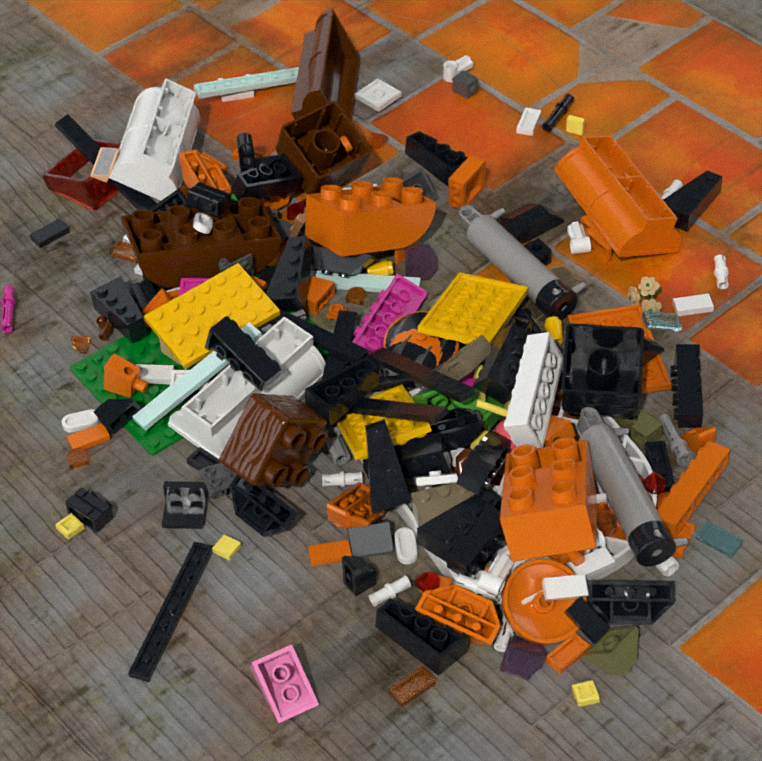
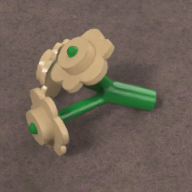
[627,277,662,316]

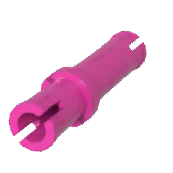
[0,285,16,333]

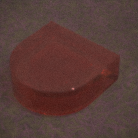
[642,471,666,494]
[414,572,440,593]

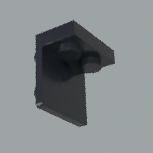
[162,481,207,529]

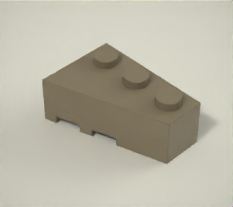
[411,482,475,527]

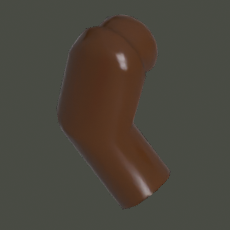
[96,315,113,341]
[455,448,473,476]

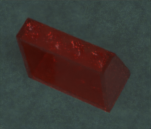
[42,138,121,210]

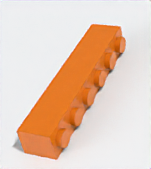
[656,440,730,539]

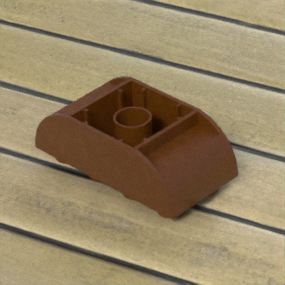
[121,197,281,288]

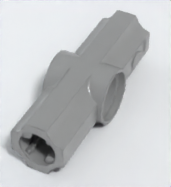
[324,423,350,466]

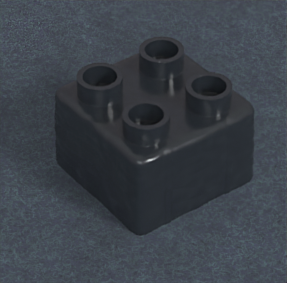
[561,324,644,417]

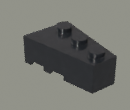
[447,503,506,577]

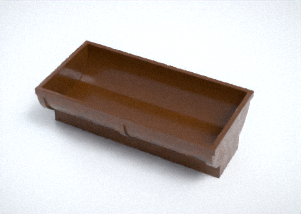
[291,8,360,122]

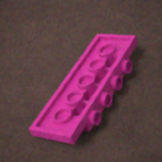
[352,273,428,369]

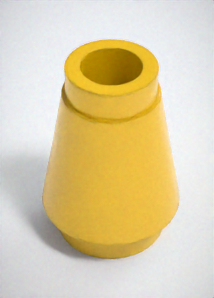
[367,259,394,276]
[544,316,563,344]

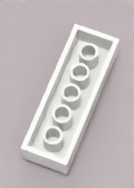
[504,332,563,449]

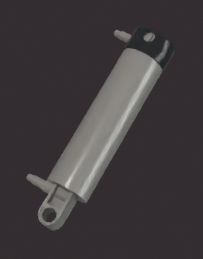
[459,205,586,320]
[577,407,688,567]

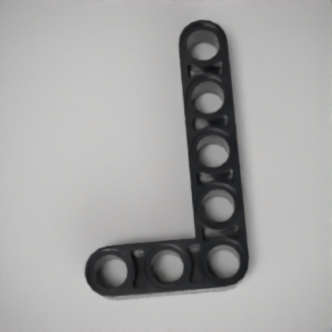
[237,132,279,173]

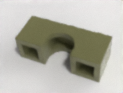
[611,408,662,449]

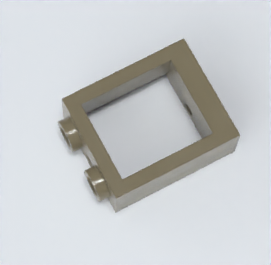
[437,335,492,380]

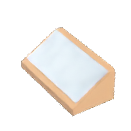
[90,147,119,183]

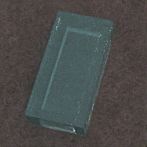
[641,311,683,332]
[696,521,743,558]

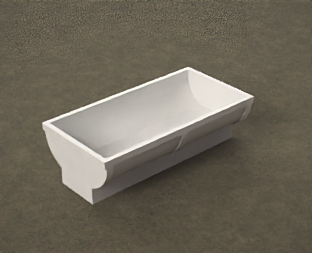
[109,78,200,201]
[168,317,326,459]

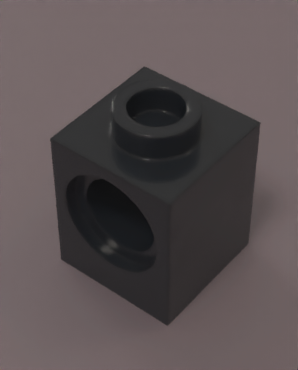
[524,238,552,266]

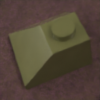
[583,626,638,676]

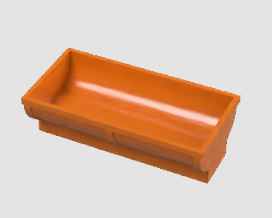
[554,135,682,257]

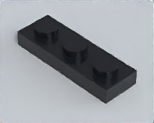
[644,441,675,493]

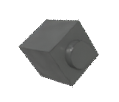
[452,70,478,99]

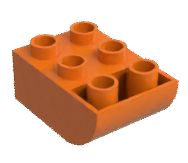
[305,177,437,257]
[500,437,597,562]

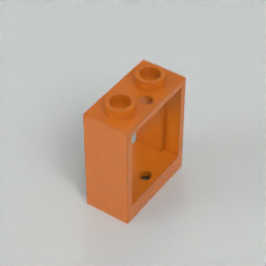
[448,155,485,209]

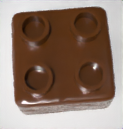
[276,101,372,194]
[219,393,328,487]

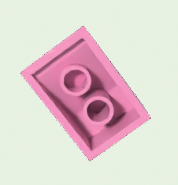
[250,645,319,724]

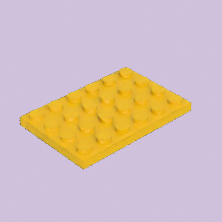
[144,263,280,369]
[418,272,529,345]
[335,384,432,460]

